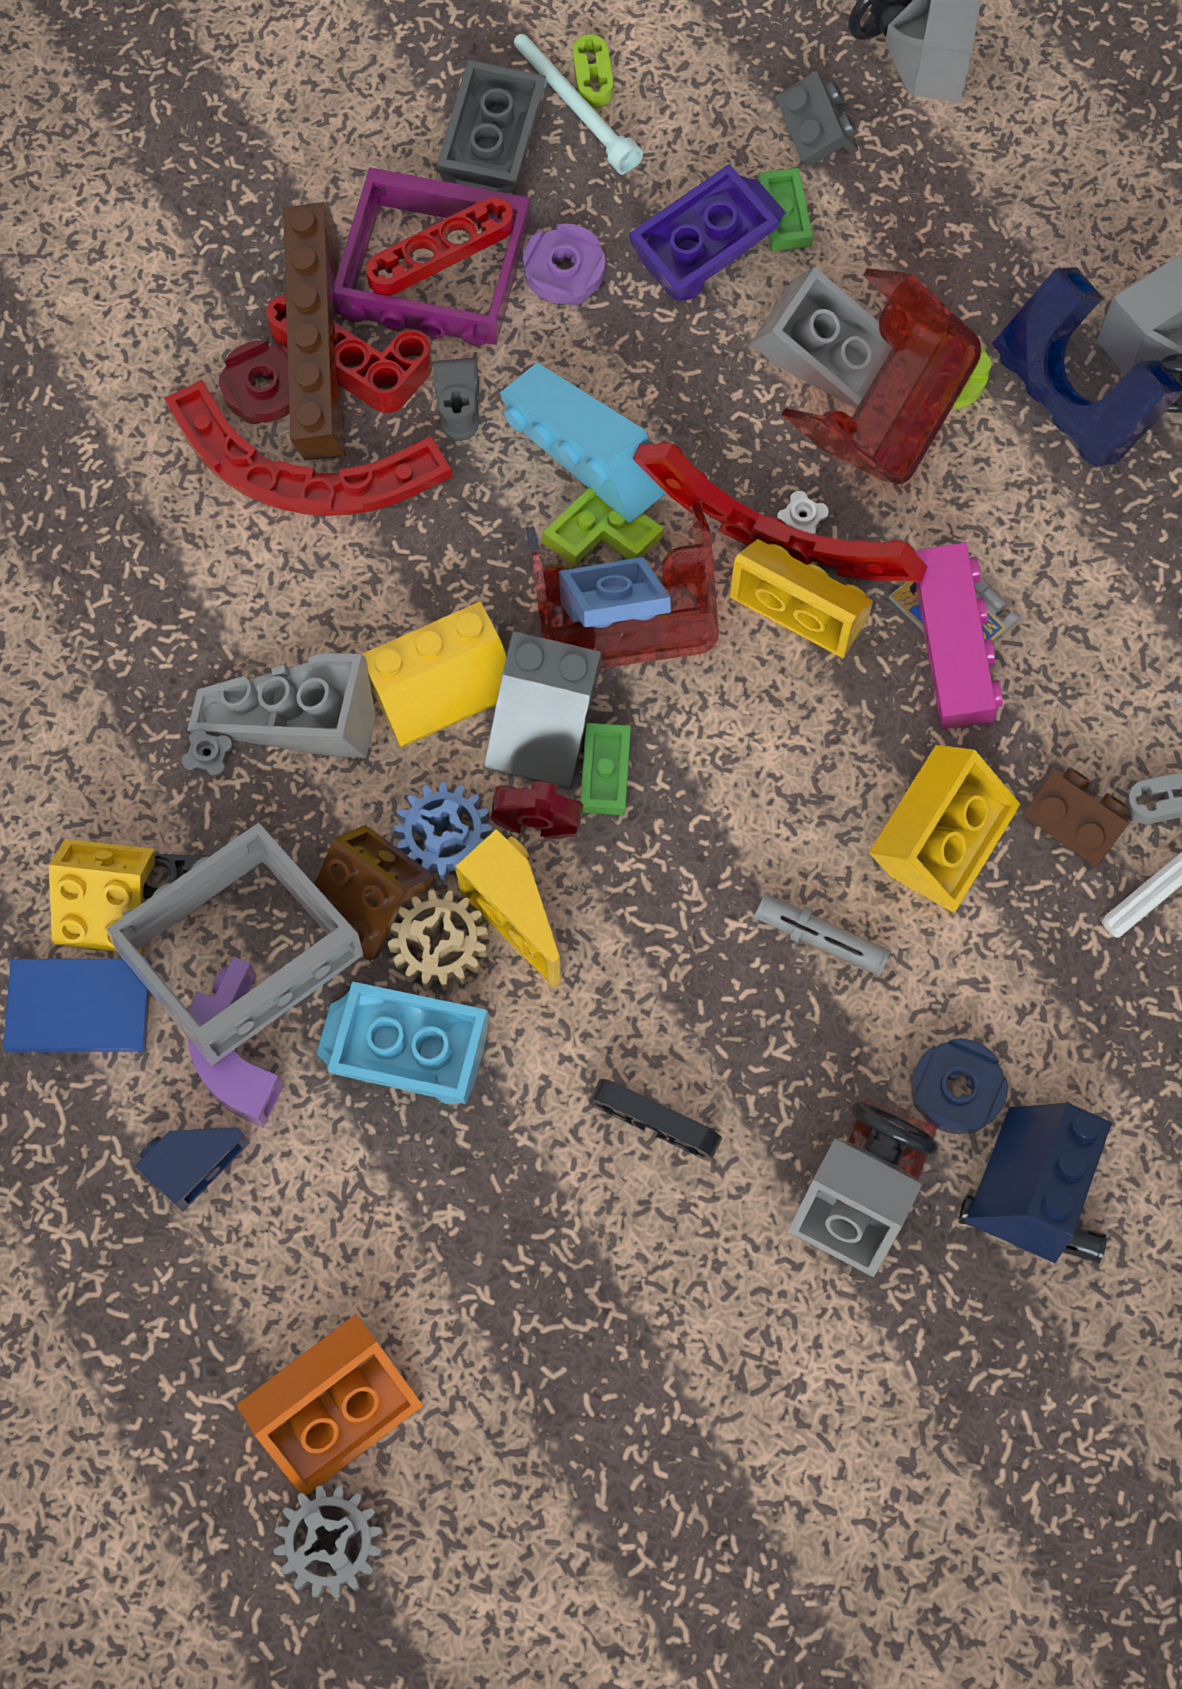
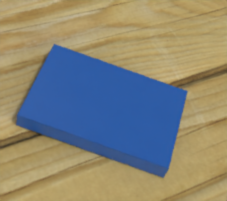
[3,959,151,1052]

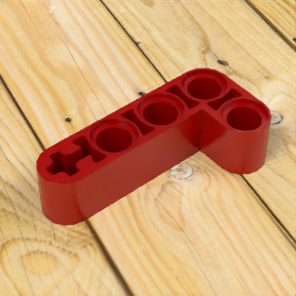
[266,295,432,413]

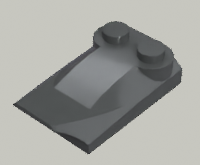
[437,60,547,194]

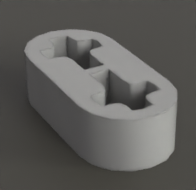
[1125,772,1182,824]

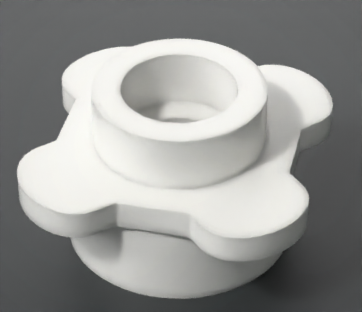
[777,491,829,534]

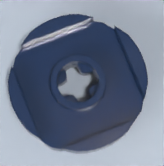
[911,1038,1008,1134]

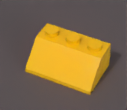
[730,539,873,658]
[362,601,507,748]
[868,745,1021,913]

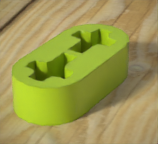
[572,34,613,108]

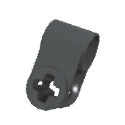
[433,357,479,441]

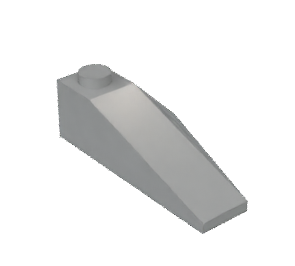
[187,653,376,758]

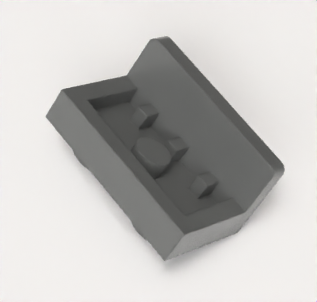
[775,70,859,166]

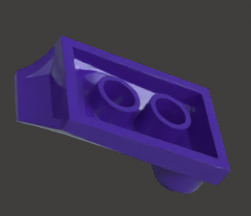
[629,164,786,301]

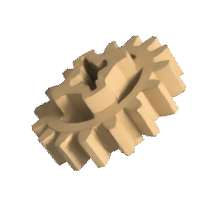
[388,889,488,991]

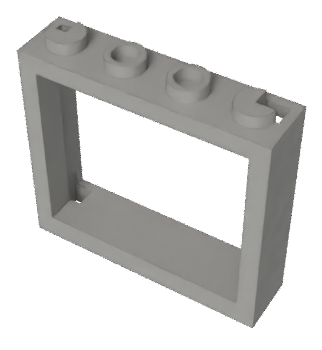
[106,822,363,1066]

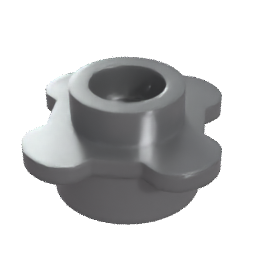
[182,729,232,777]

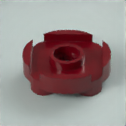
[219,340,289,424]
[491,782,584,839]

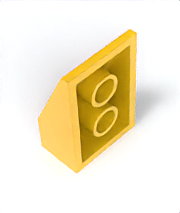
[455,829,561,988]

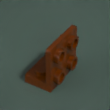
[305,824,434,961]

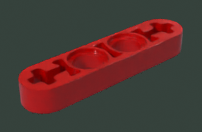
[366,197,514,296]

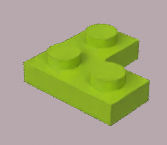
[541,487,664,566]

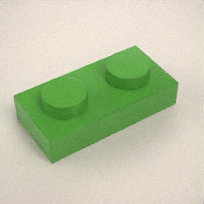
[758,168,813,252]
[581,723,631,815]

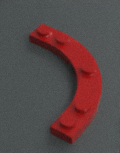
[164,380,452,516]
[633,441,928,582]

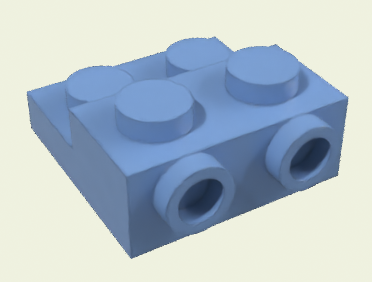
[559,557,671,628]

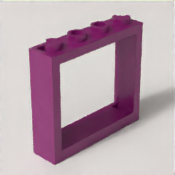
[333,167,531,346]

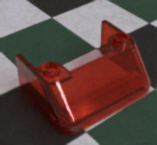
[781,268,981,484]
[525,503,719,669]

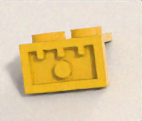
[49,839,155,953]

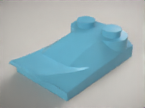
[316,981,489,1104]

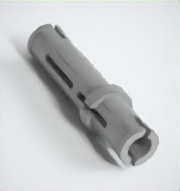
[754,893,892,977]

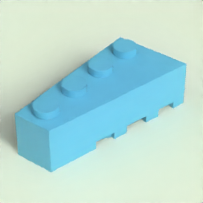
[500,362,666,523]

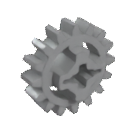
[273,1485,384,1598]

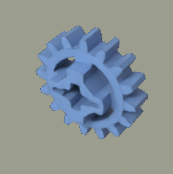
[393,782,493,882]

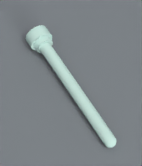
[514,34,643,175]

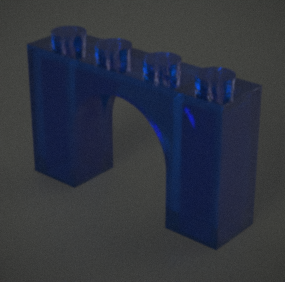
[991,267,1182,467]

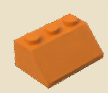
[236,1314,423,1496]

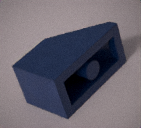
[135,1127,250,1212]

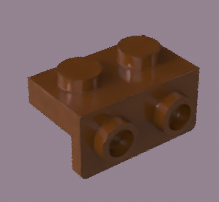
[1022,767,1133,867]

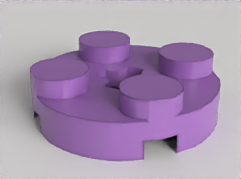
[523,223,606,305]

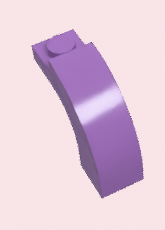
[187,957,284,1128]

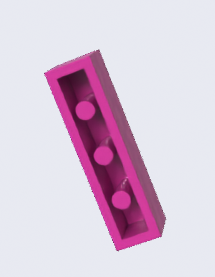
[914,542,1003,729]

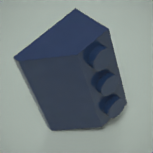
[965,1102,1112,1263]

